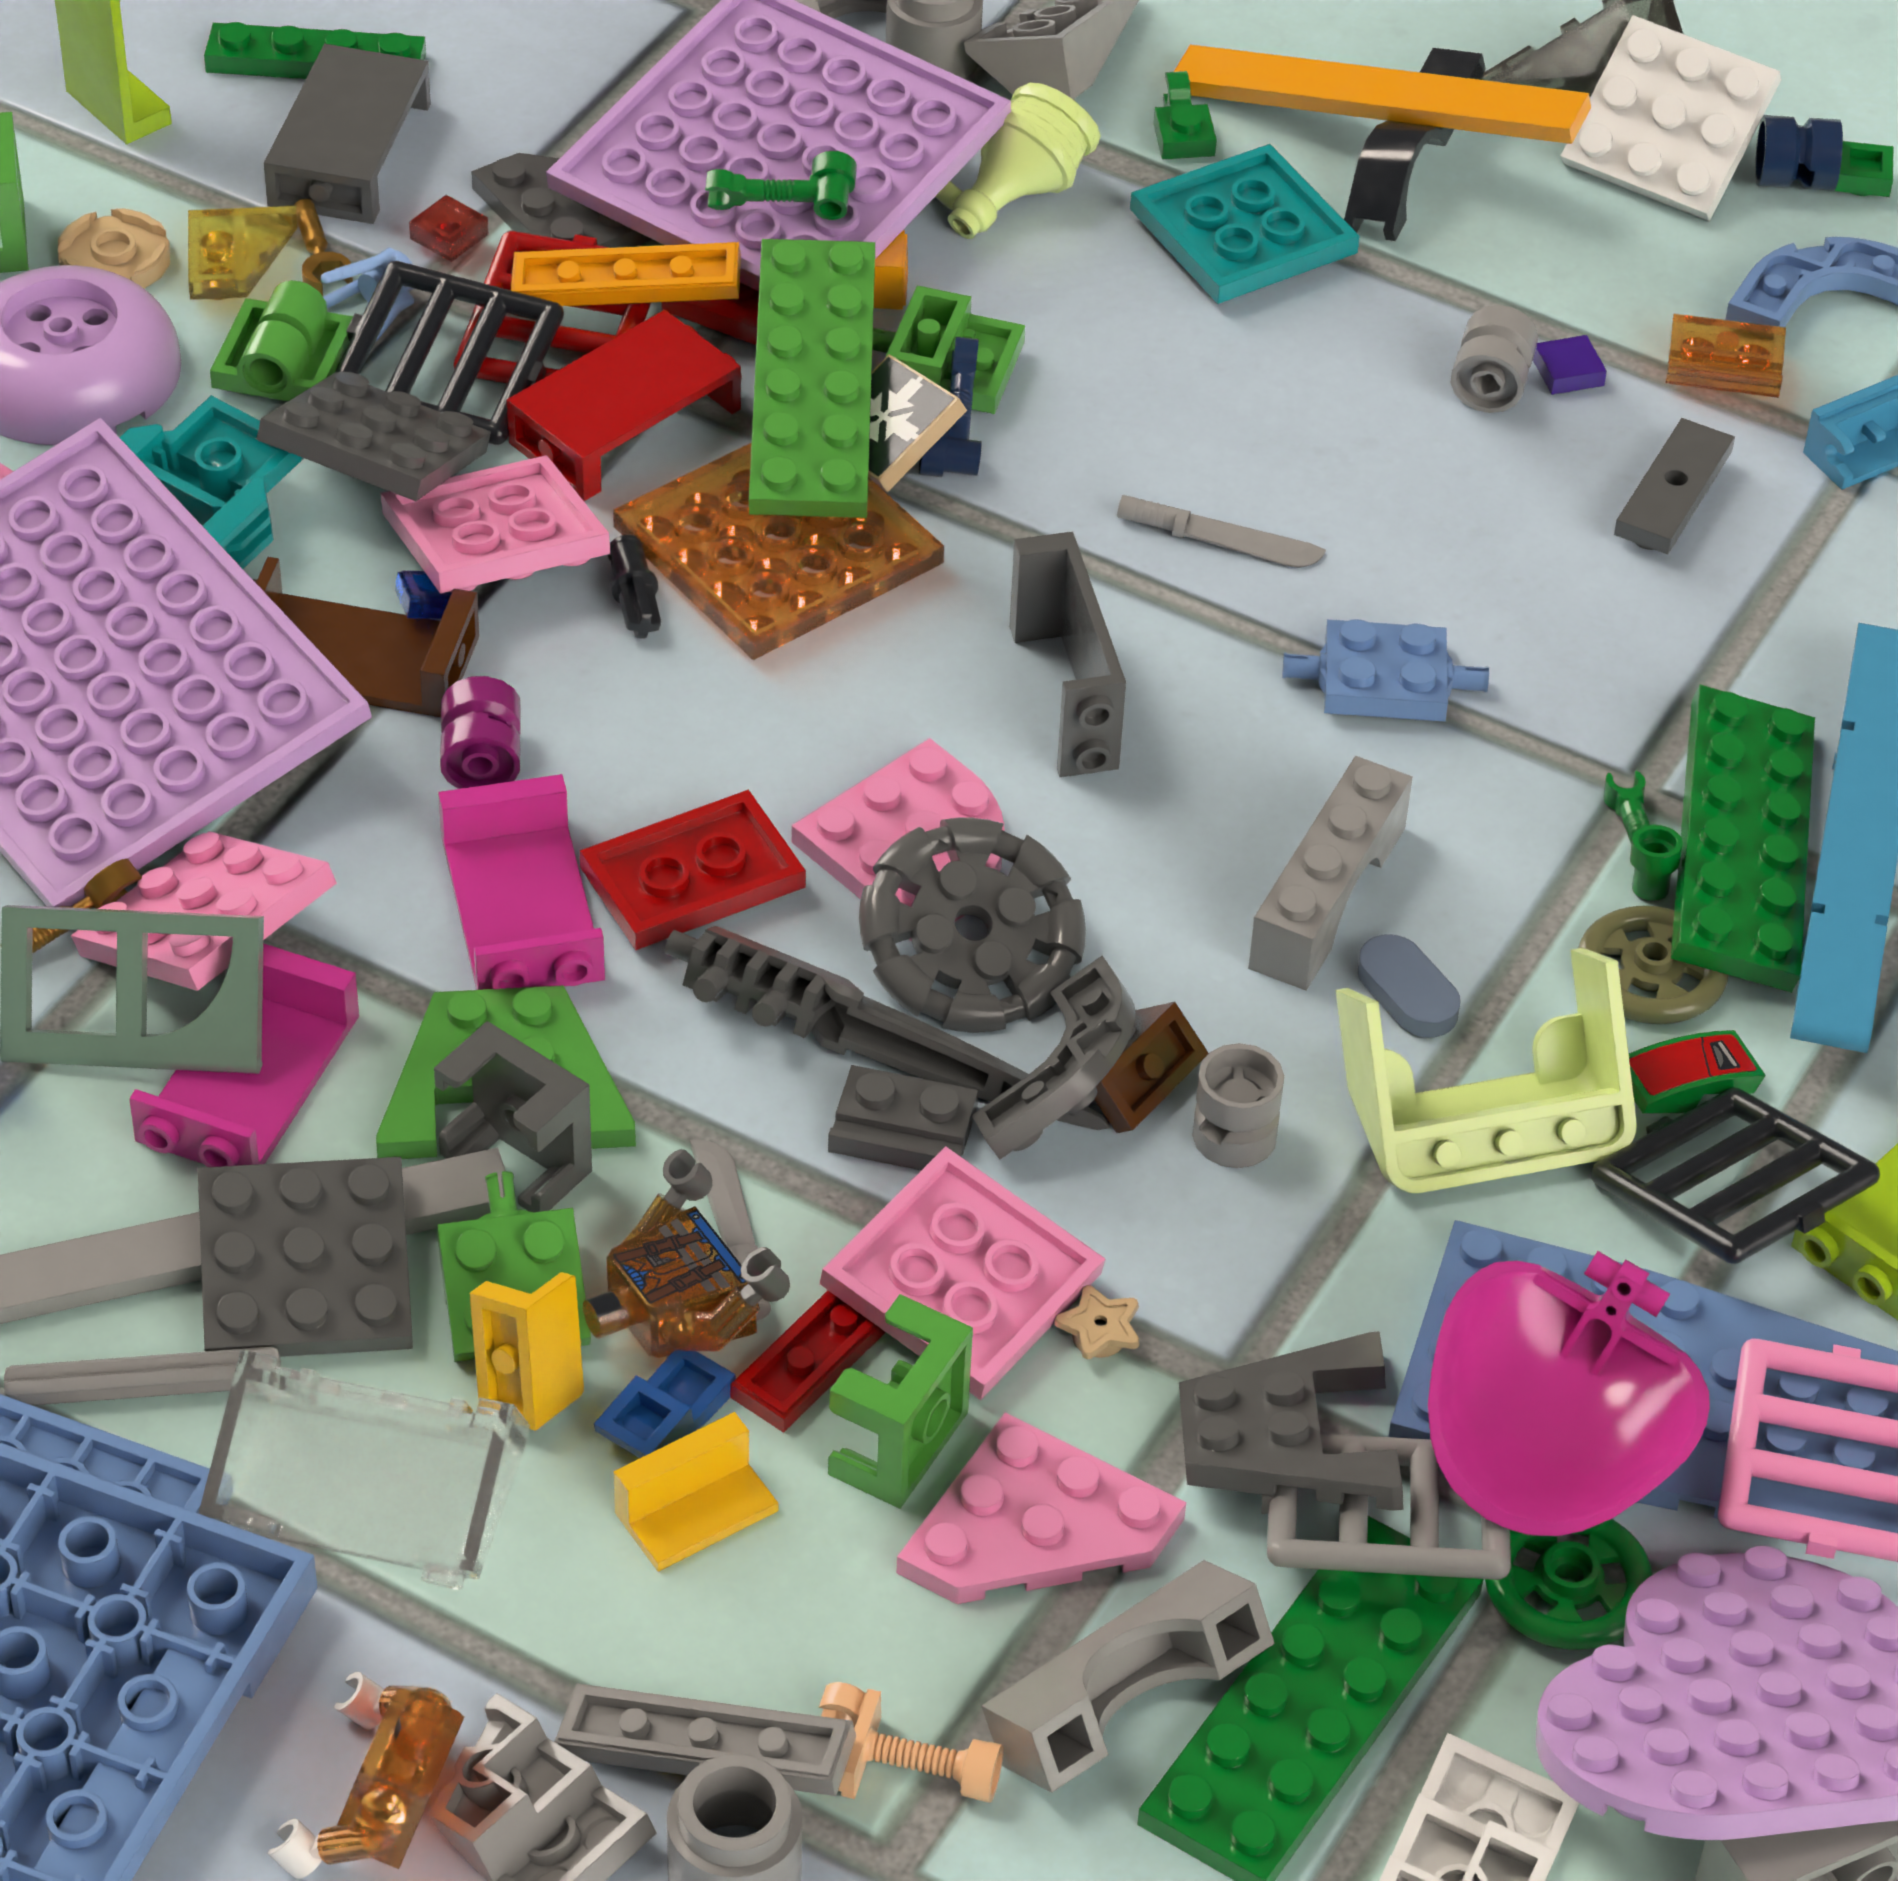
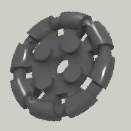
[859,817,1086,1033]

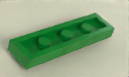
[204,22,426,79]

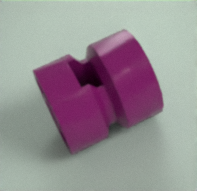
[440,676,521,789]

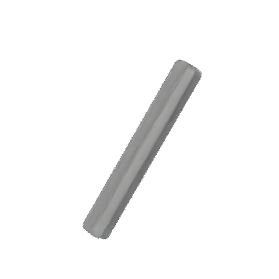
[4,1347,281,1405]

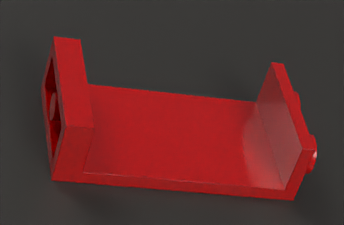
[507,309,742,501]

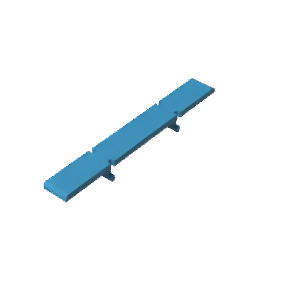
[1790,622,1898,1053]

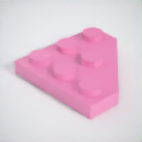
[896,1412,1186,1604]

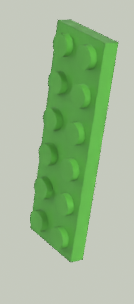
[749,239,875,518]

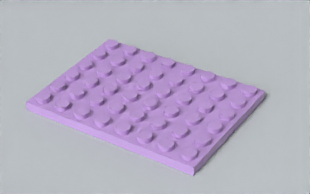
[0,418,372,907]

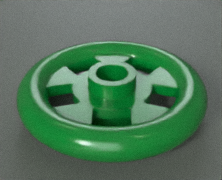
[1485,1519,1653,1650]

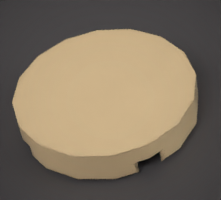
[58,208,170,289]

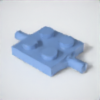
[1282,619,1489,722]

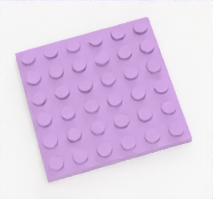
[546,0,1011,291]

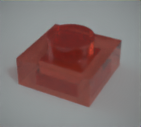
[409,195,489,262]

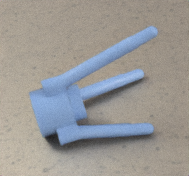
[321,247,414,342]

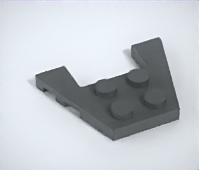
[1179,1331,1404,1511]

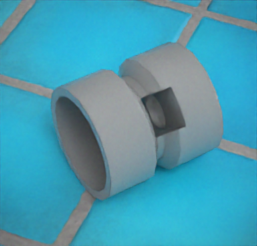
[1450,305,1538,413]
[1192,1043,1284,1168]

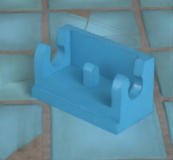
[1803,375,1898,490]

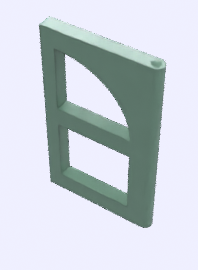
[0,905,264,1074]

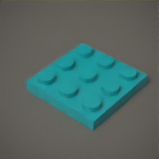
[1130,144,1360,304]

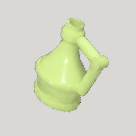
[935,82,1101,239]

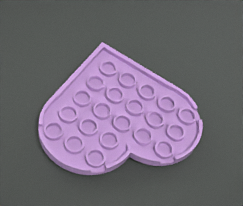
[1536,1546,1898,1840]

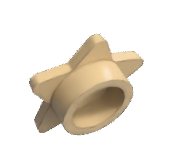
[1054,1285,1139,1359]

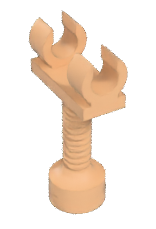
[819,1682,1004,1803]

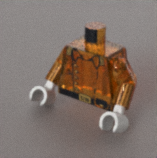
[267,1672,465,1879]

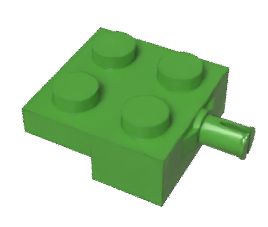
[872,285,1025,414]
[437,1171,591,1362]

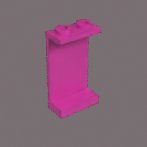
[438,774,605,990]
[129,943,359,1167]

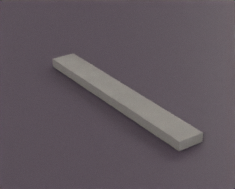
[0,1147,506,1324]

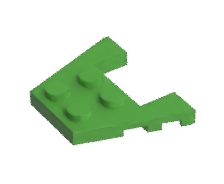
[376,985,636,1159]

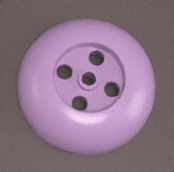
[0,265,181,445]

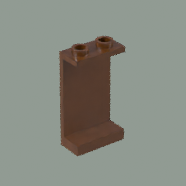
[253,557,479,717]

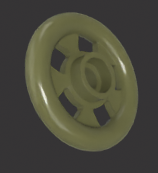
[1578,906,1728,1024]

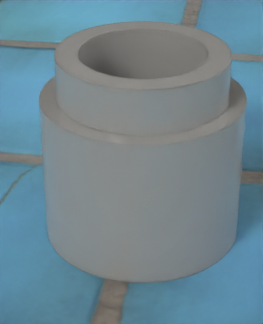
[886,0,983,79]
[667,1754,803,1881]

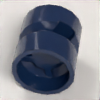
[1755,115,1843,191]

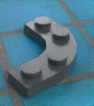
[972,955,1136,1160]

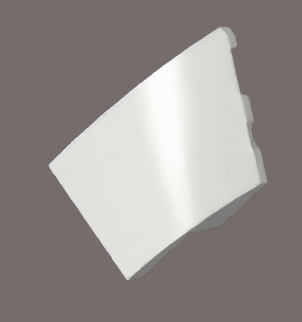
[1379,1733,1579,1881]

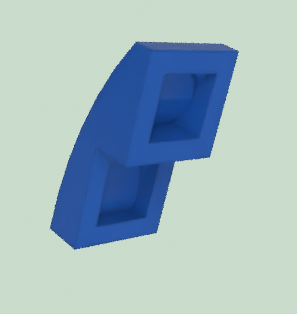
[594,1342,736,1458]

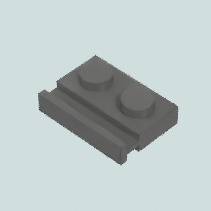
[828,1065,978,1170]

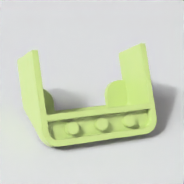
[1335,948,1637,1193]

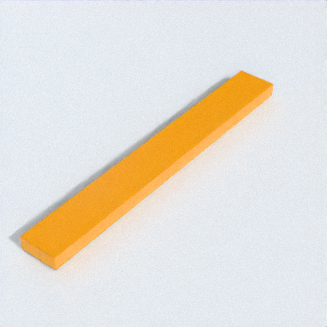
[1174,44,1591,144]

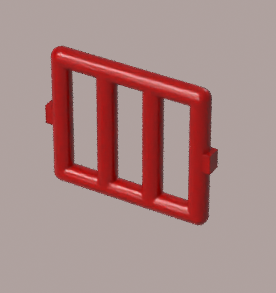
[453,231,651,383]

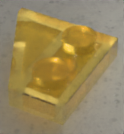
[188,206,298,300]

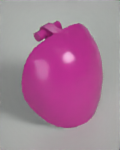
[1428,1251,1710,1536]

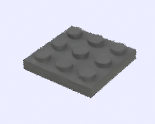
[256,372,491,501]
[197,1157,413,1357]

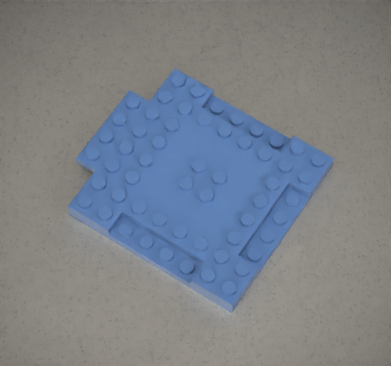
[0,1394,318,1881]

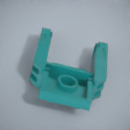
[119,395,304,569]

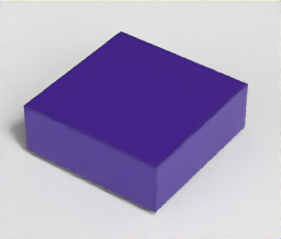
[1533,335,1607,395]

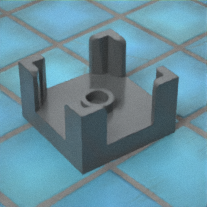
[434,1021,592,1212]

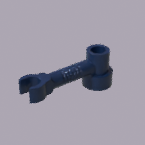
[919,337,982,477]

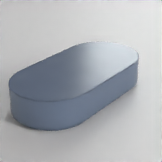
[1358,934,1461,1038]

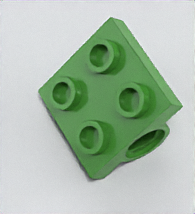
[210,280,353,401]

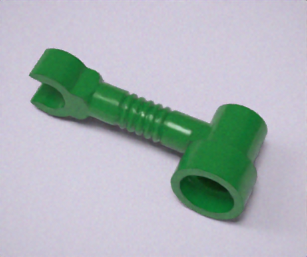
[705,151,857,220]
[1603,770,1683,901]

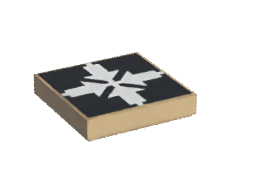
[868,354,967,493]

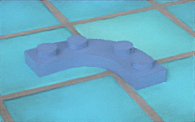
[1725,237,1898,339]

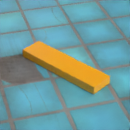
[511,242,741,306]

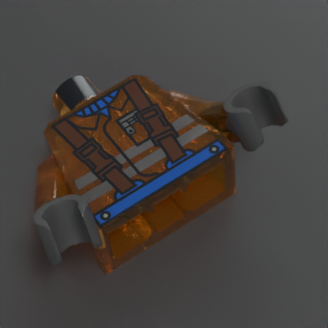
[583,1149,790,1358]

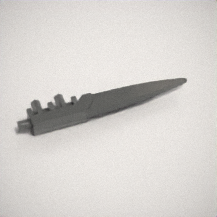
[665,926,1110,1130]

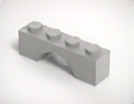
[1248,756,1413,991]
[981,1560,1275,1793]

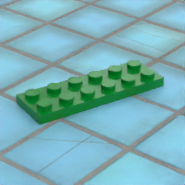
[1671,684,1815,993]
[1137,1515,1484,1881]

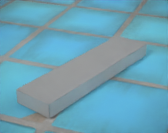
[554,1683,856,1796]

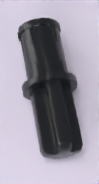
[607,535,661,639]

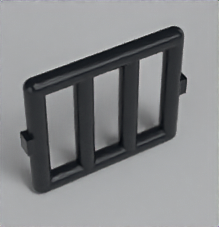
[335,261,564,445]
[1591,1087,1880,1264]

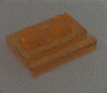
[1666,314,1786,398]

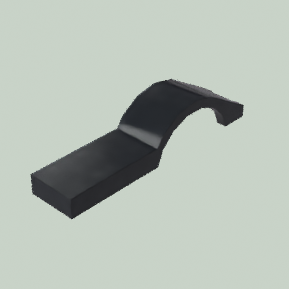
[1344,48,1486,241]

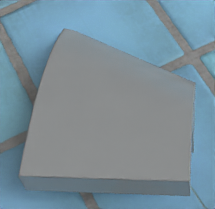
[429,1693,657,1881]

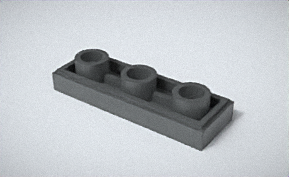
[1614,418,1735,554]

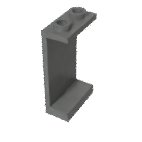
[264,44,431,224]
[1010,532,1126,777]

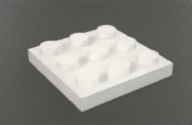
[1561,15,1782,222]

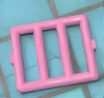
[1718,1338,1898,1562]

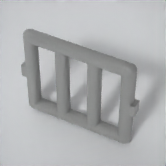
[1261,1433,1511,1580]

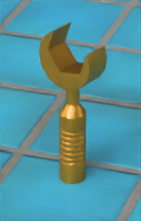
[293,199,353,296]
[0,859,142,953]

